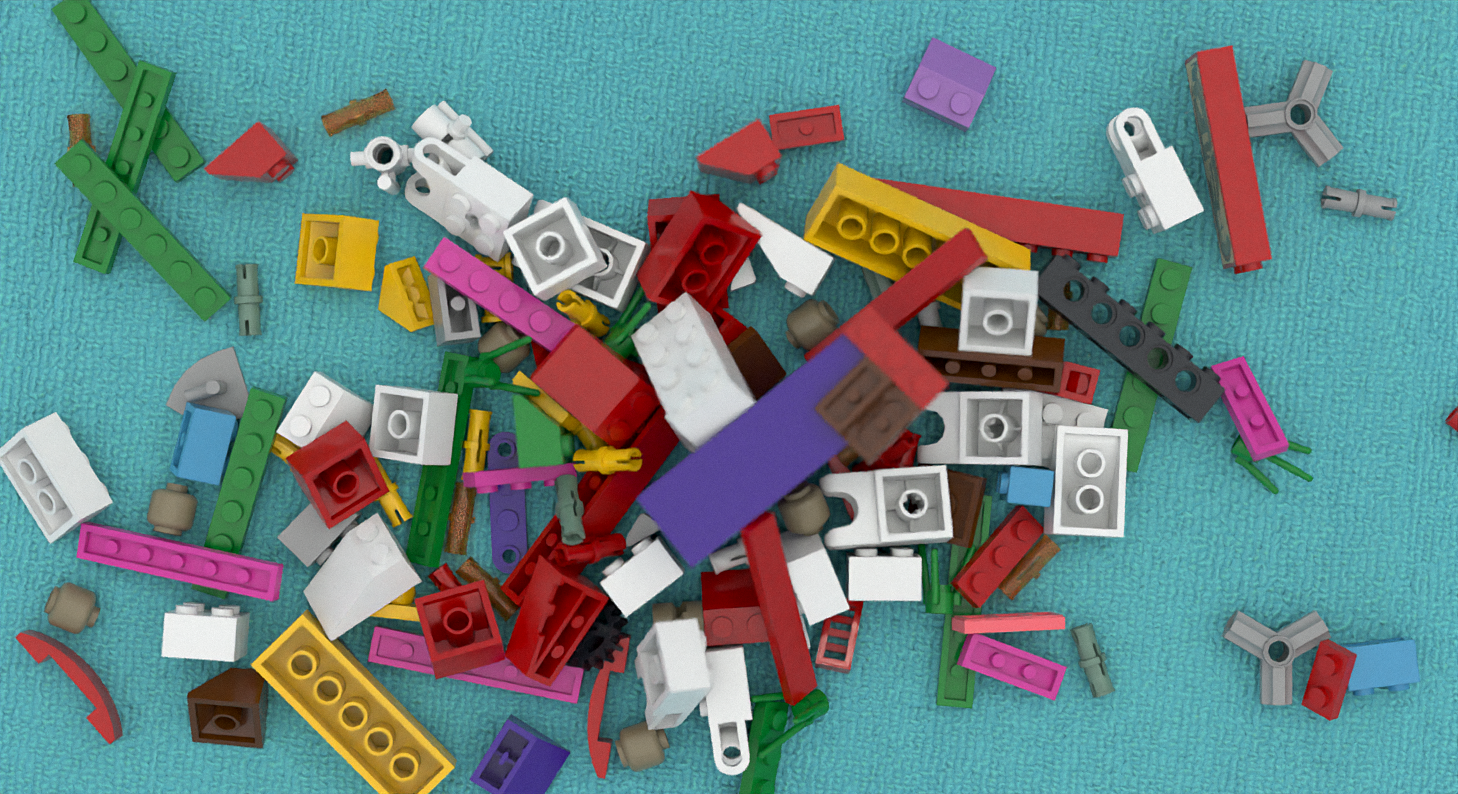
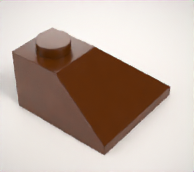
[187,668,269,748]

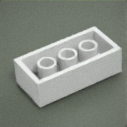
[631,292,755,448]

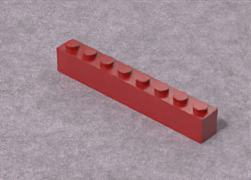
[872,177,1124,264]

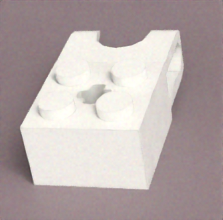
[1106,108,1204,234]
[404,137,534,262]
[511,199,651,313]
[917,392,1043,465]
[819,465,953,550]
[634,619,714,730]
[699,644,752,775]

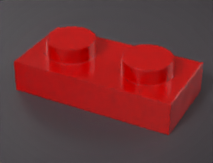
[769,105,844,151]
[1301,639,1357,721]

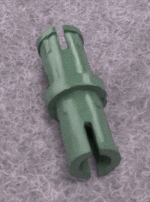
[234,264,263,336]
[554,474,585,545]
[1070,623,1115,698]

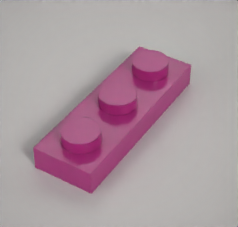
[1210,356,1289,462]
[463,463,577,494]
[957,633,1067,700]

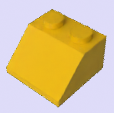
[295,213,379,291]

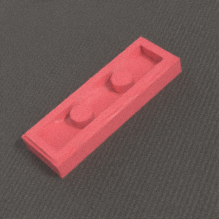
[952,611,1065,634]

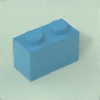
[169,402,238,485]
[995,465,1054,507]
[1340,636,1420,696]

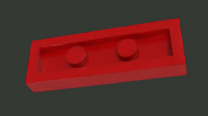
[842,305,949,411]
[951,505,1044,608]

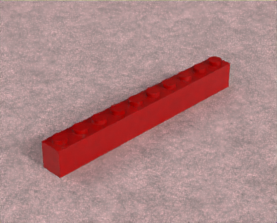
[500,305,747,607]

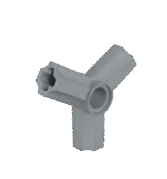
[1244,60,1343,168]
[1221,610,1331,705]

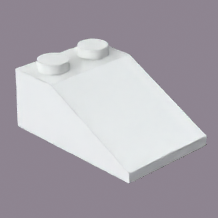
[737,203,836,298]
[1043,425,1128,538]
[303,513,421,642]

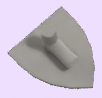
[166,346,249,419]

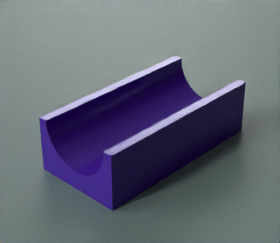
[636,334,866,568]

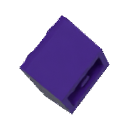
[469,714,571,794]

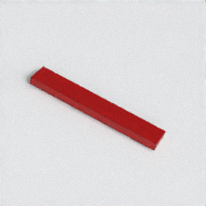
[804,227,988,362]
[740,511,818,706]

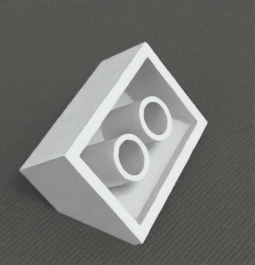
[0,412,113,544]

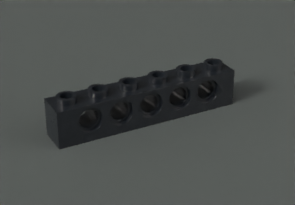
[1037,254,1226,423]

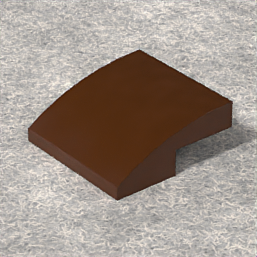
[813,356,922,465]

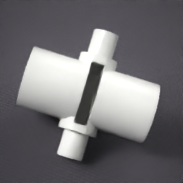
[411,101,494,164]
[350,136,424,195]

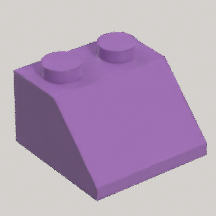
[902,37,996,132]

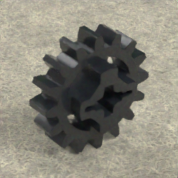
[567,597,628,671]

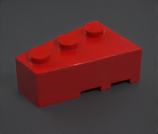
[504,555,609,687]

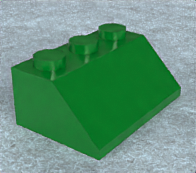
[513,395,576,468]

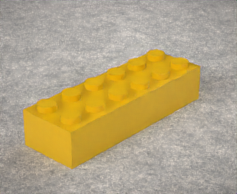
[803,162,1030,310]
[251,609,457,794]

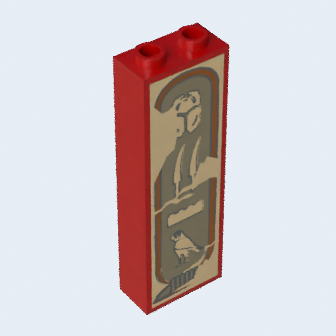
[1185,45,1272,274]

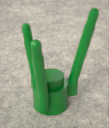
[604,285,652,359]
[464,336,540,397]
[1230,434,1313,494]
[917,544,976,615]
[750,688,829,759]

